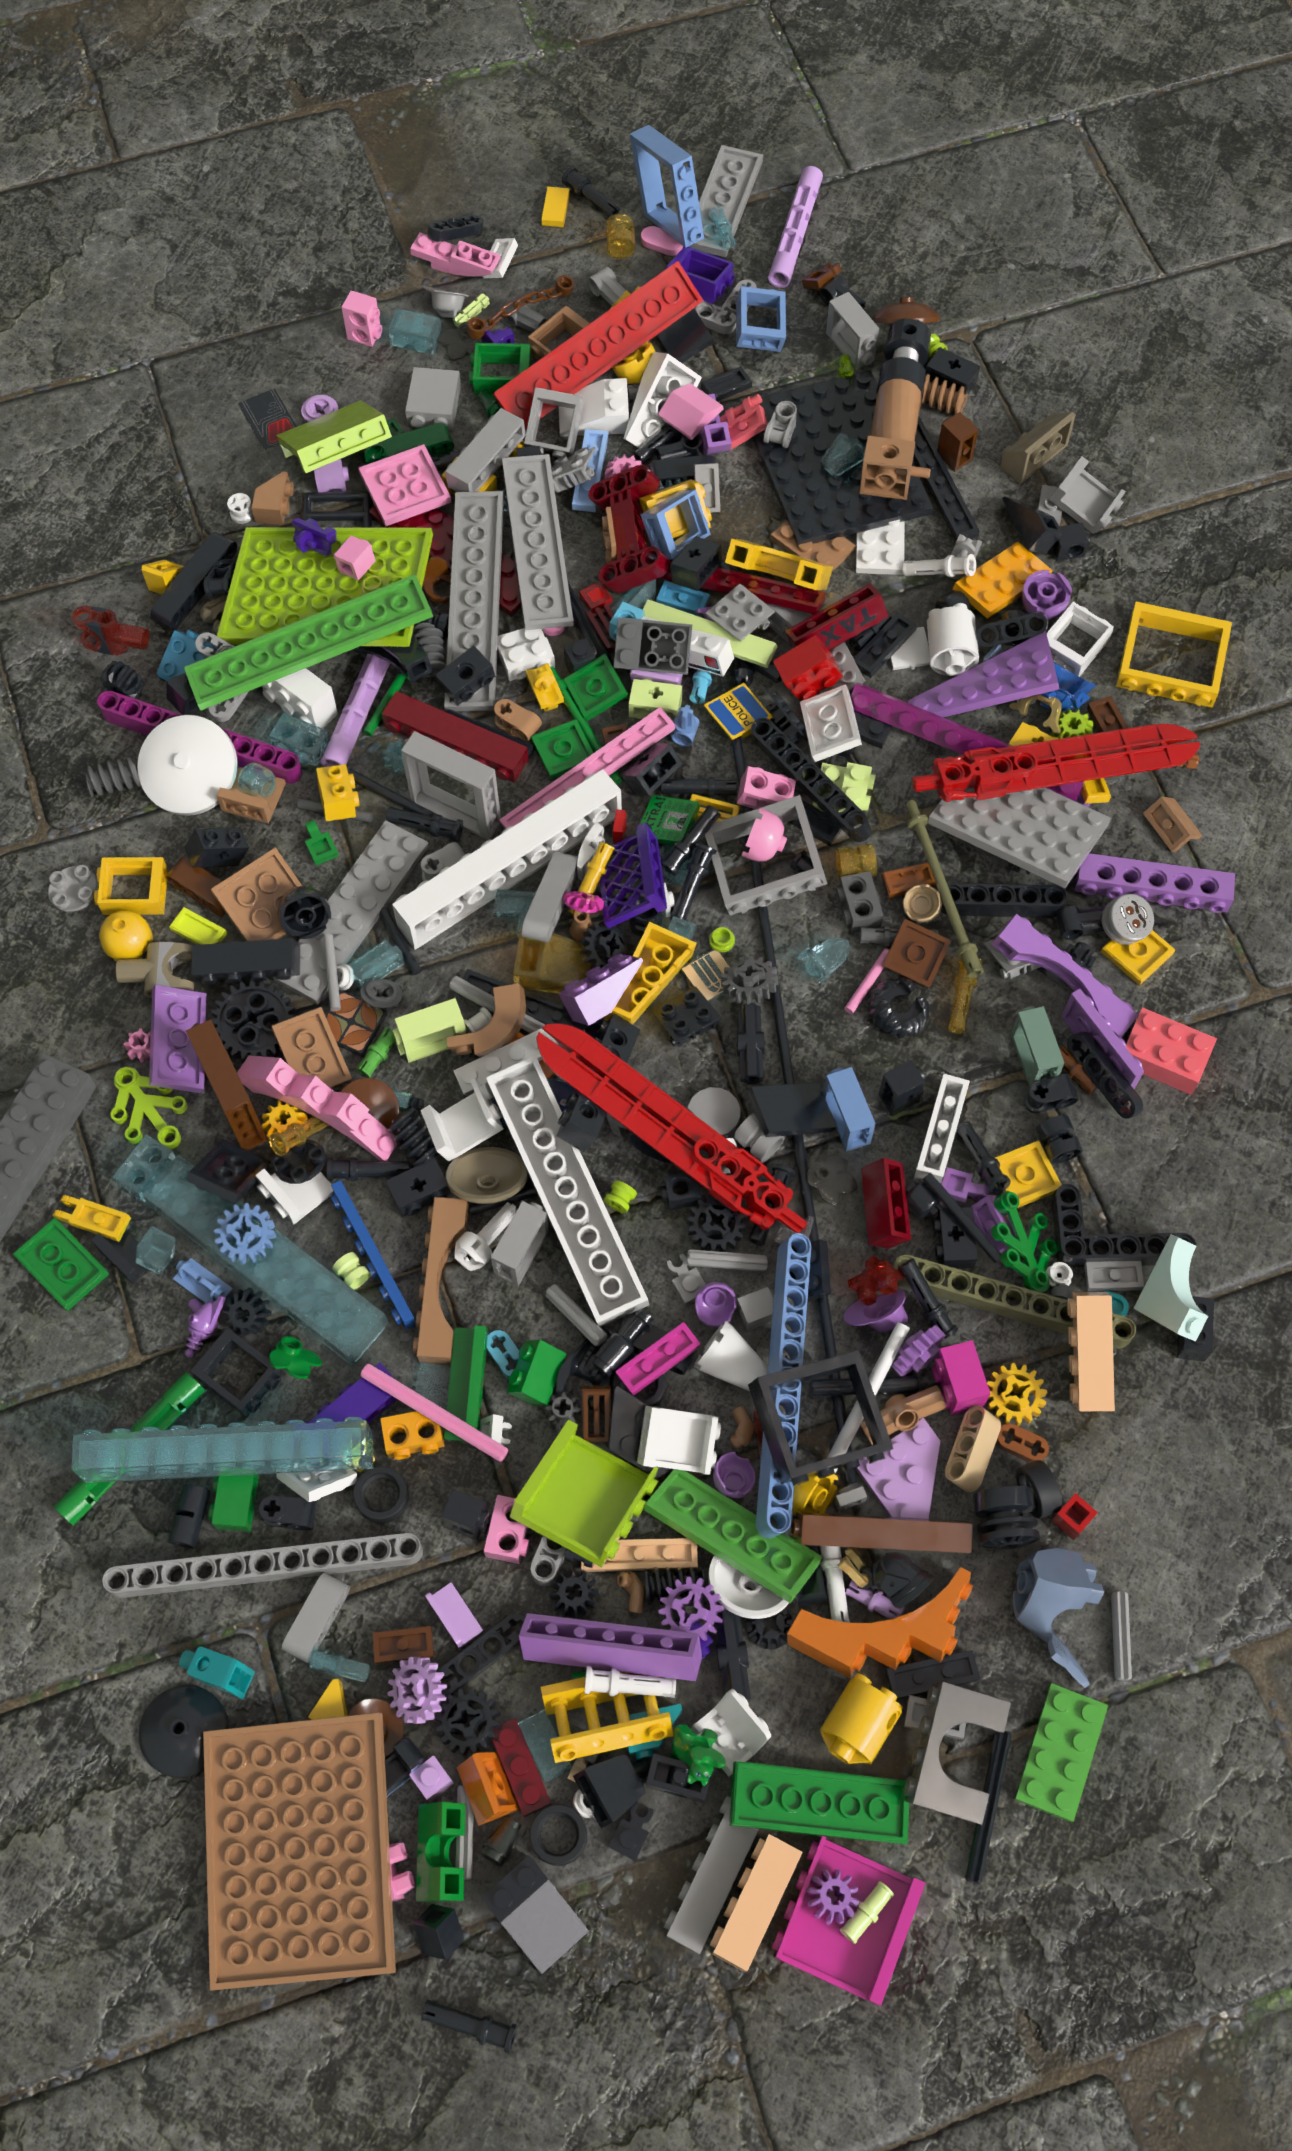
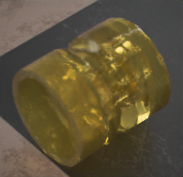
[606,214,635,259]
[835,844,877,880]

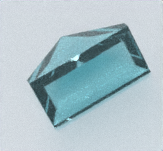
[611,579,656,613]

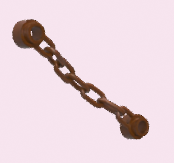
[467,275,574,339]

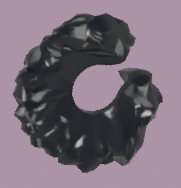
[867,977,930,1039]

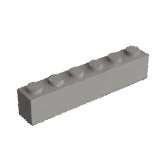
[664,1795,759,1955]

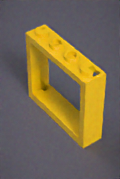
[1116,602,1232,708]

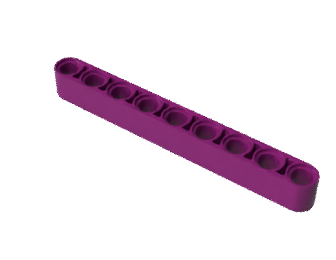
[97,691,303,784]

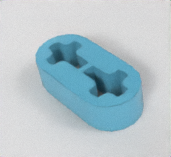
[487,1330,519,1379]

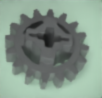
[721,956,779,1004]

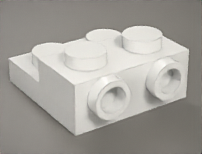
[497,628,555,681]

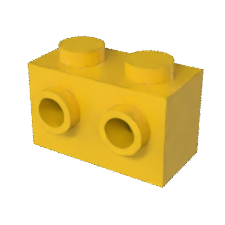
[316,764,359,821]

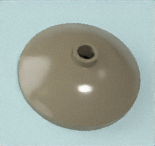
[446,1147,528,1204]

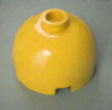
[612,342,656,385]
[99,911,153,962]
[792,1474,838,1517]

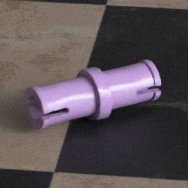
[845,1580,905,1620]

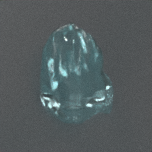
[797,937,850,983]

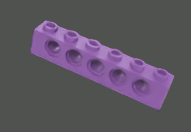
[1074,853,1235,913]

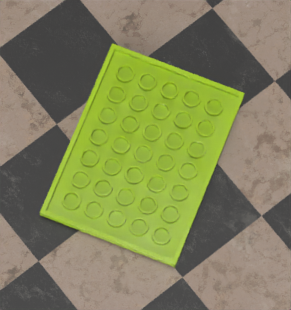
[217,527,433,647]

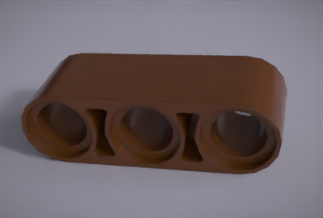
[165,857,226,917]

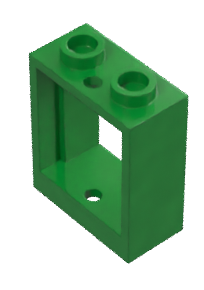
[469,343,531,395]

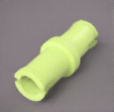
[840,1882,894,1944]

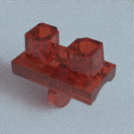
[848,1256,905,1306]

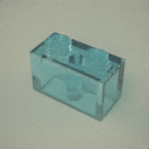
[388,308,442,354]

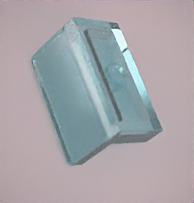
[348,940,404,990]

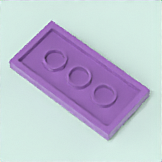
[149,985,206,1093]
[1061,989,1144,1095]

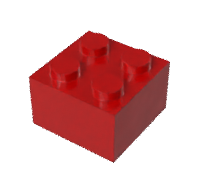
[773,635,844,701]

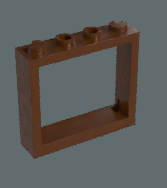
[186,1019,268,1150]

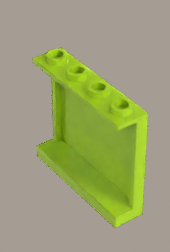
[276,400,392,473]
[510,1419,659,1568]

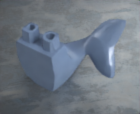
[1013,1548,1104,1688]

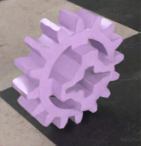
[387,1657,447,1724]

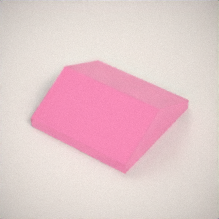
[658,383,724,440]

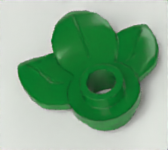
[269,1336,322,1379]

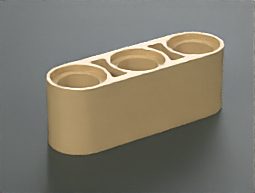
[945,1405,1001,1493]

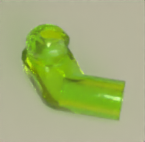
[837,354,854,378]

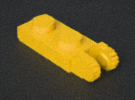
[53,1195,131,1242]

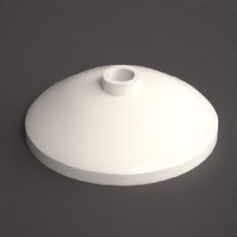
[708,1555,789,1619]

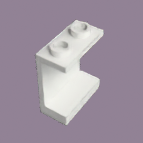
[421,1077,503,1162]

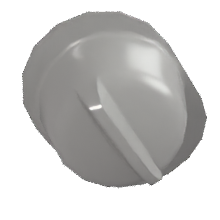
[422,286,469,318]

